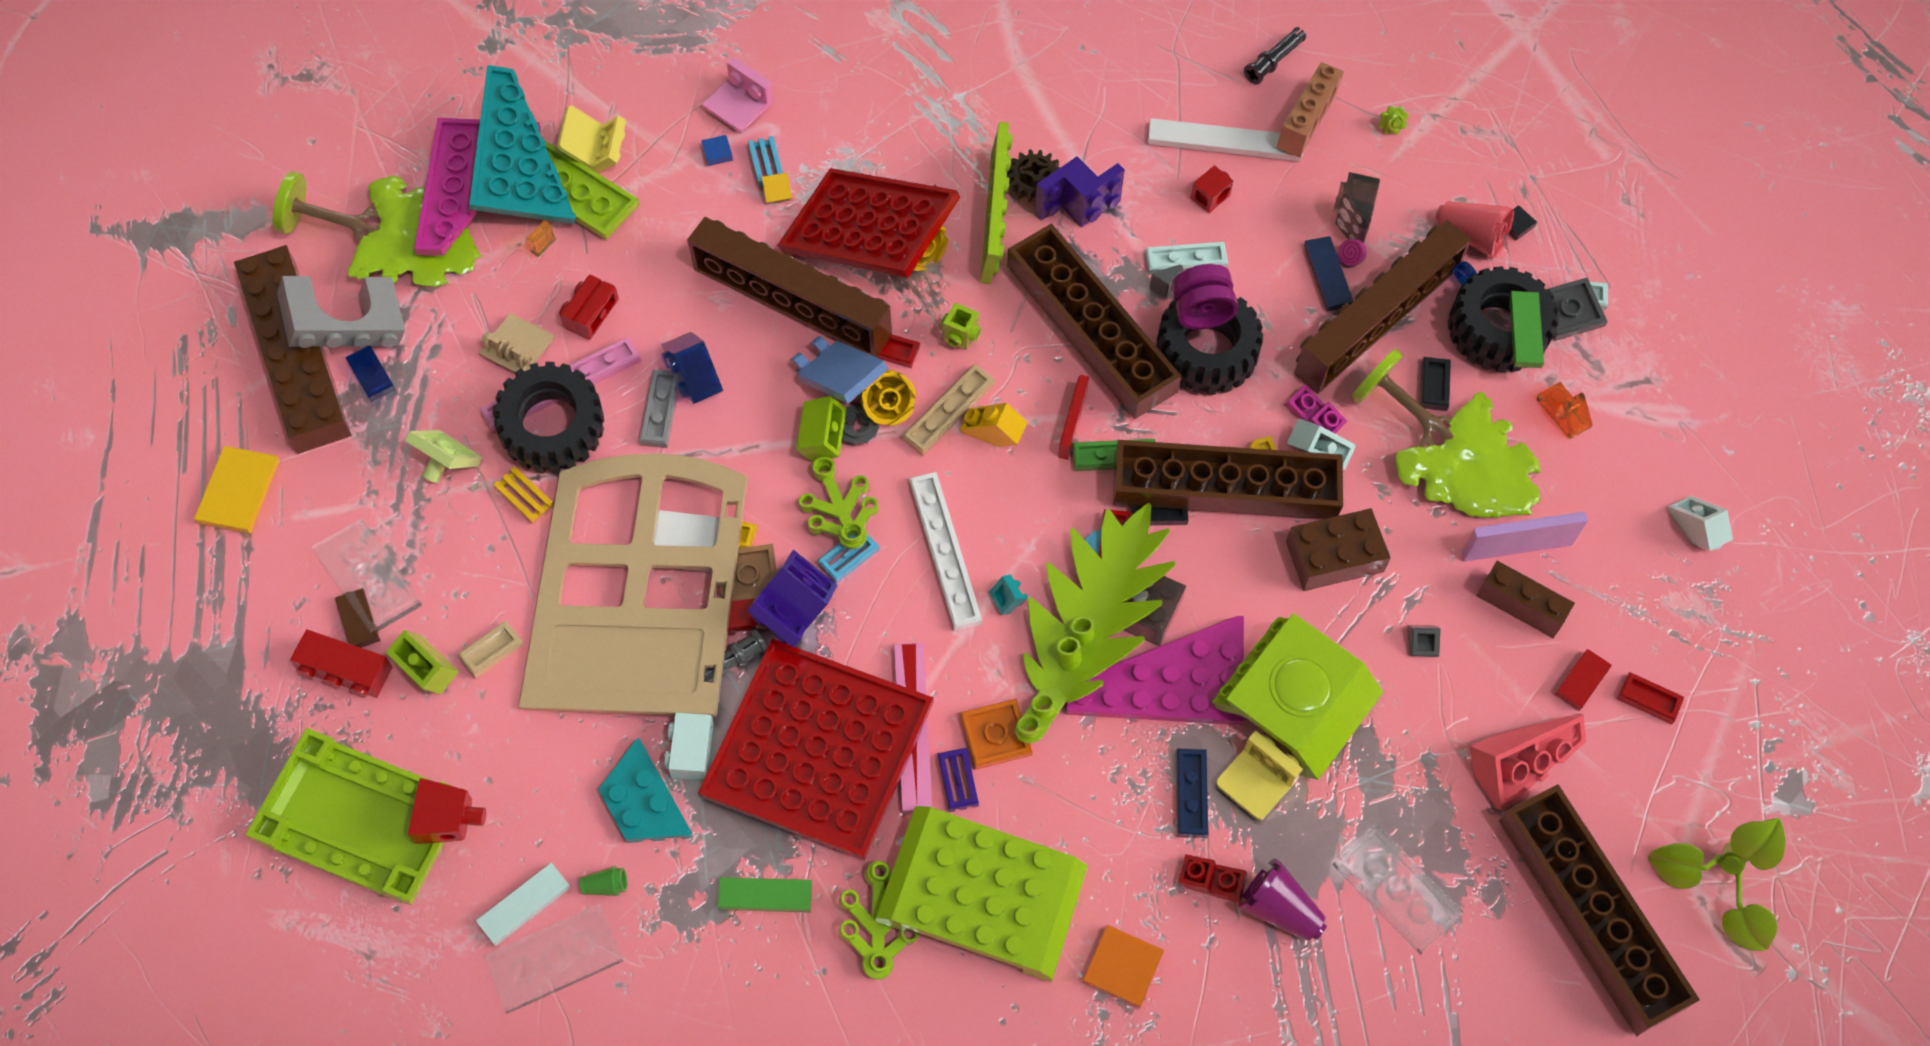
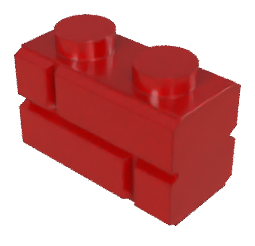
[559,274,619,340]

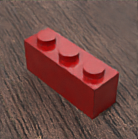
[290,629,393,698]

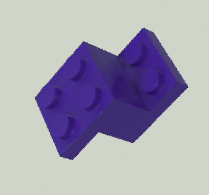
[1034,156,1125,227]
[748,549,838,648]

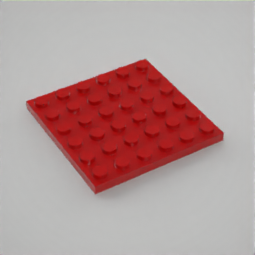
[698,639,934,861]

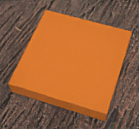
[960,698,1033,770]
[1083,925,1164,1009]

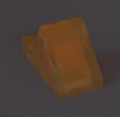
[1536,382,1593,440]

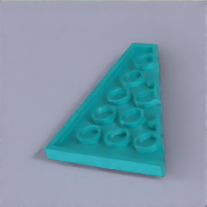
[469,65,576,224]

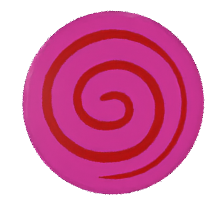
[1338,239,1367,266]

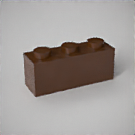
[1476,560,1575,639]

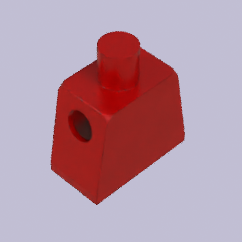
[408,778,486,844]

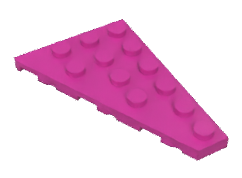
[414,118,541,256]
[1066,616,1244,725]

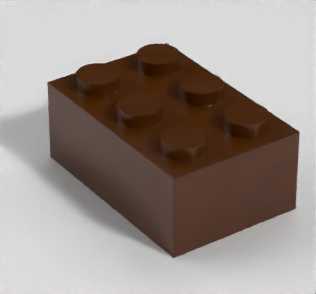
[1286,508,1391,591]

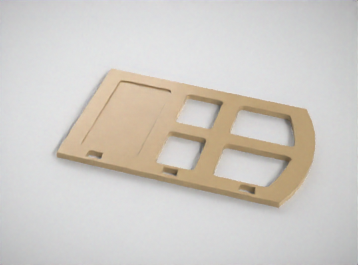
[519,453,748,717]

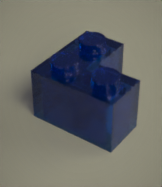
[661,332,724,404]

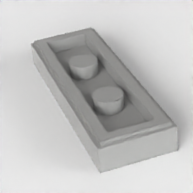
[639,369,681,448]

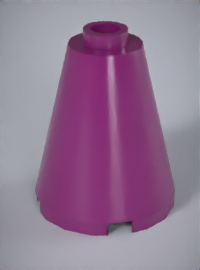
[1238,858,1327,941]

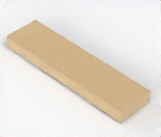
[902,364,995,456]

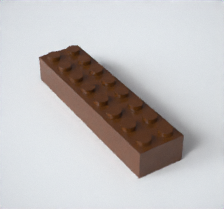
[687,217,892,358]
[1294,220,1472,394]
[1007,223,1182,419]
[234,245,352,454]
[1113,439,1343,519]
[1499,784,1700,1037]

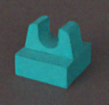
[989,574,1028,615]

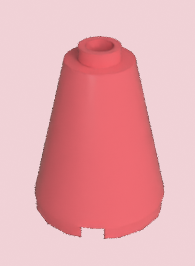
[1436,201,1514,258]

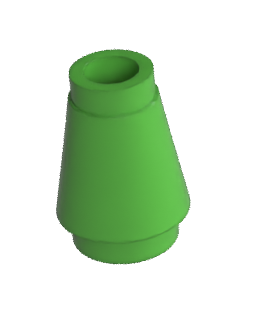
[580,865,628,896]

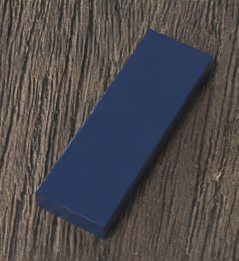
[1304,236,1353,311]
[1176,748,1208,838]

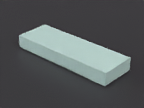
[1145,242,1228,275]
[476,863,571,947]

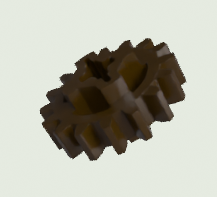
[1007,149,1060,202]

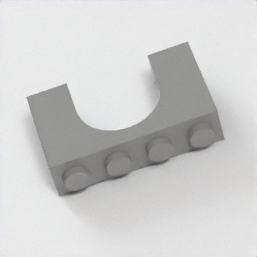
[277,276,405,348]

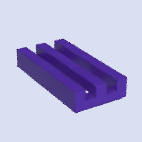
[937,748,979,812]

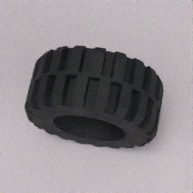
[1448,266,1559,373]
[1156,297,1263,395]
[493,362,604,474]

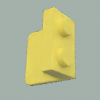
[557,106,626,173]
[1216,731,1303,821]

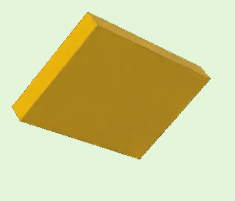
[194,446,280,534]

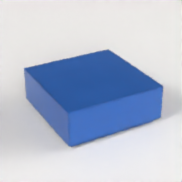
[701,135,733,166]

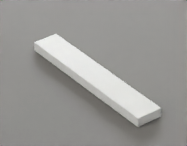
[1148,118,1303,162]
[909,472,982,631]

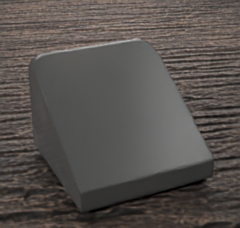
[1150,264,1183,298]
[1408,625,1441,657]

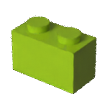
[796,396,847,463]
[386,630,459,694]

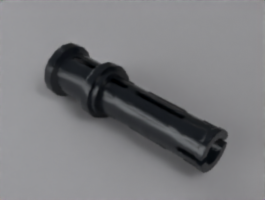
[1244,27,1306,85]

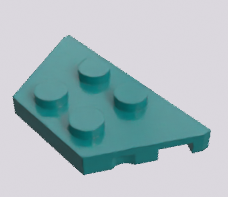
[598,738,693,843]

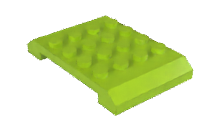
[245,727,452,905]
[875,806,1088,982]

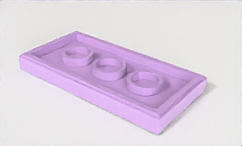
[1461,512,1588,562]

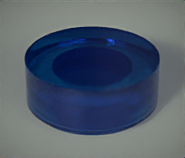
[1454,261,1478,285]

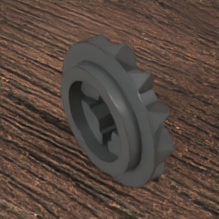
[842,405,879,446]

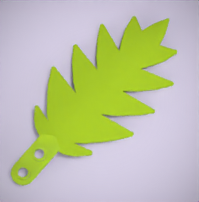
[1015,503,1176,744]

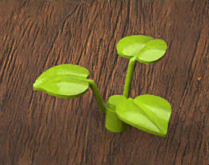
[1648,817,1786,951]

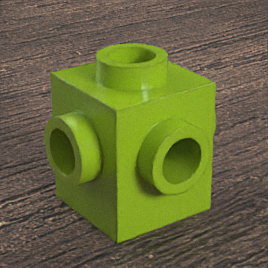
[940,303,982,350]

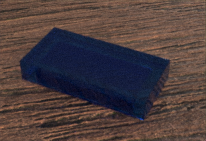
[345,346,396,402]

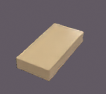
[457,620,524,679]

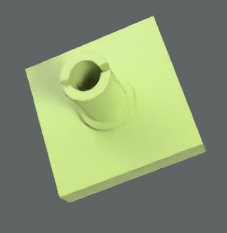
[405,430,483,483]

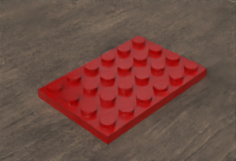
[778,168,960,278]

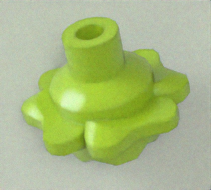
[1378,106,1409,135]

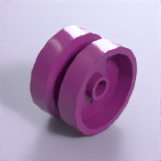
[1171,264,1239,330]

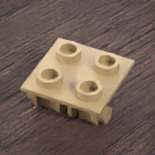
[479,313,555,372]

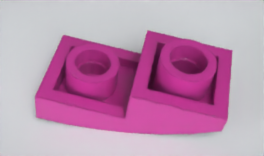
[1284,384,1347,434]

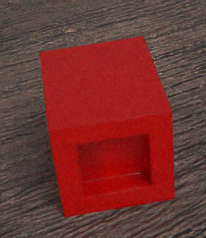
[1190,165,1234,213]

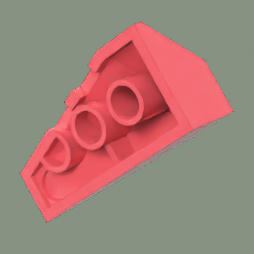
[1470,713,1586,810]

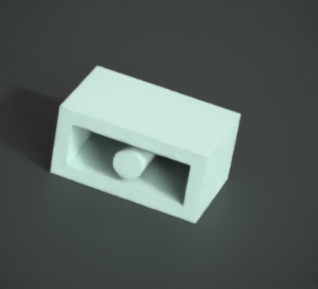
[665,713,714,781]

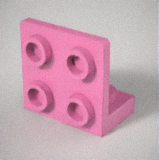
[703,56,774,133]

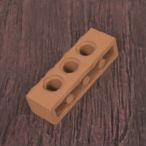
[1277,62,1344,157]

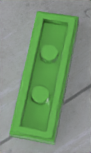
[1509,291,1544,368]
[1072,439,1156,471]
[718,877,812,913]

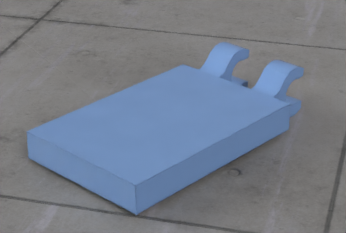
[790,336,888,403]

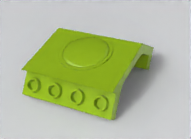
[1212,613,1384,780]

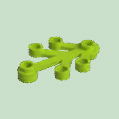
[799,457,879,549]
[838,861,919,980]

